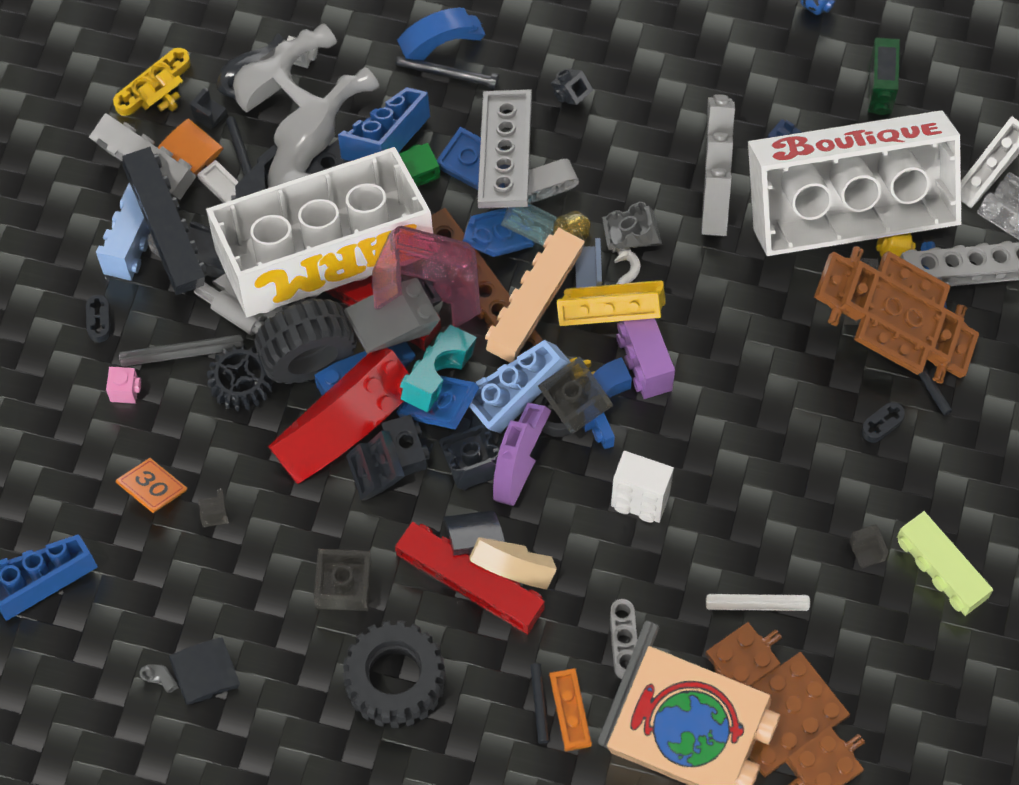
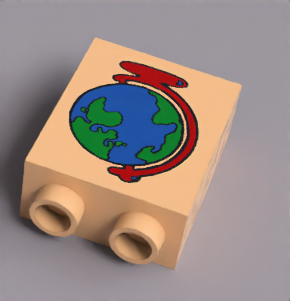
[607,646,780,785]

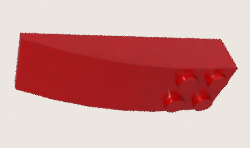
[268,348,410,484]

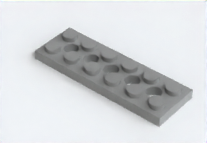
[478,90,532,208]

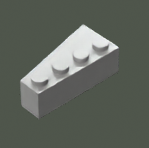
[89,113,196,200]

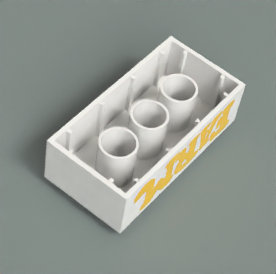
[206,147,436,318]

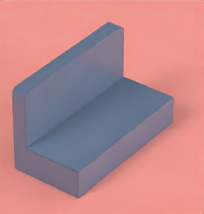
[575,238,602,288]

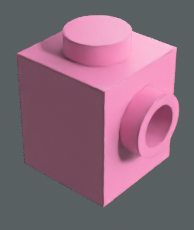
[106,367,141,403]

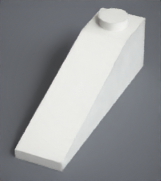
[961,116,1019,209]

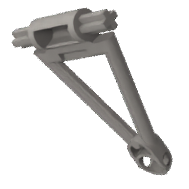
[194,273,288,335]

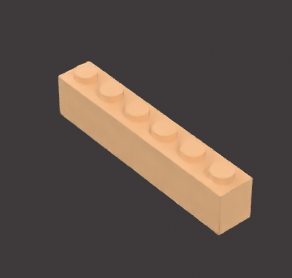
[485,228,585,363]

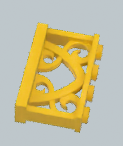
[557,280,666,326]

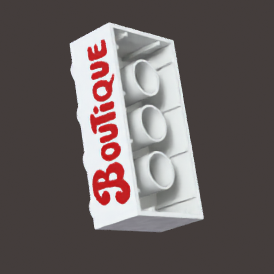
[748,110,961,256]

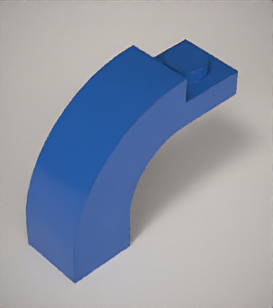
[398,8,485,60]
[582,357,632,450]

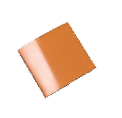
[157,118,224,176]

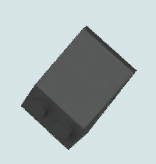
[344,277,440,354]

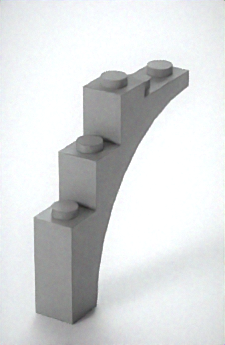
[701,94,735,236]

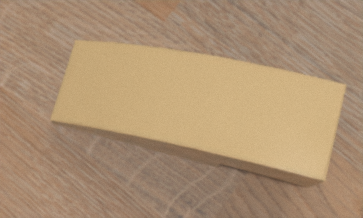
[469,537,557,589]

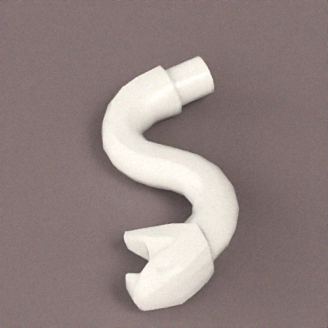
[612,248,641,284]

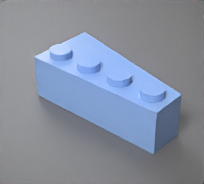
[96,183,150,281]

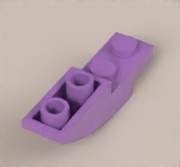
[493,403,551,506]

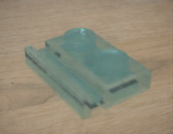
[501,203,556,246]

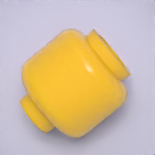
[876,233,915,257]

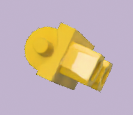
[137,68,183,111]

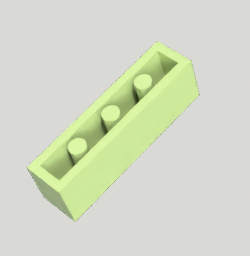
[897,511,993,616]

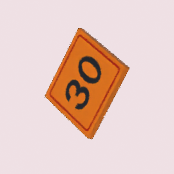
[116,458,187,513]

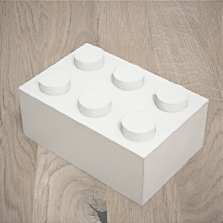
[611,451,674,523]

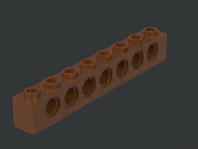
[431,208,543,360]

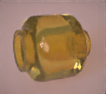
[553,211,590,241]

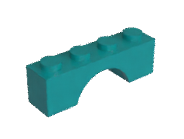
[400,325,477,412]

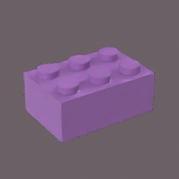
[616,318,675,399]

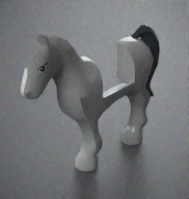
[217,24,379,188]

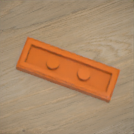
[549,668,592,752]

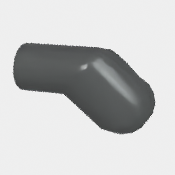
[139,664,178,693]

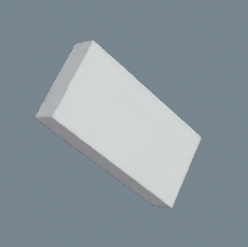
[197,160,238,203]

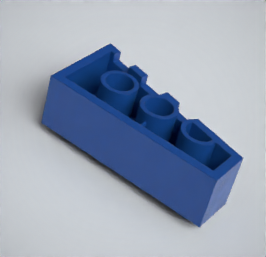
[338,87,430,161]
[0,534,98,621]

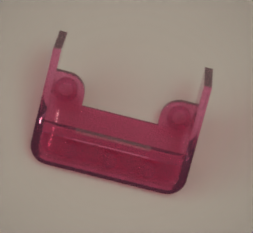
[372,226,481,328]

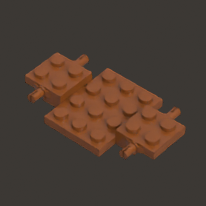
[814,247,979,383]
[705,622,865,785]

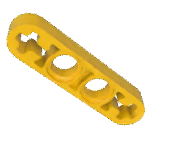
[113,48,190,116]

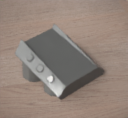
[602,202,663,250]

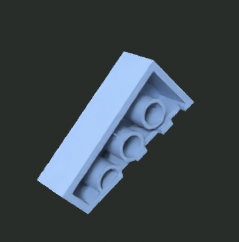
[469,340,571,433]

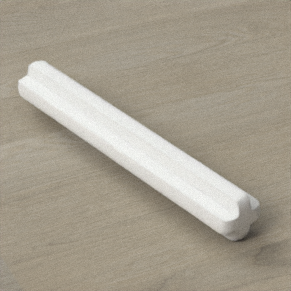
[706,594,810,611]

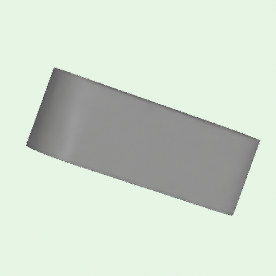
[504,159,579,204]
[610,599,637,679]

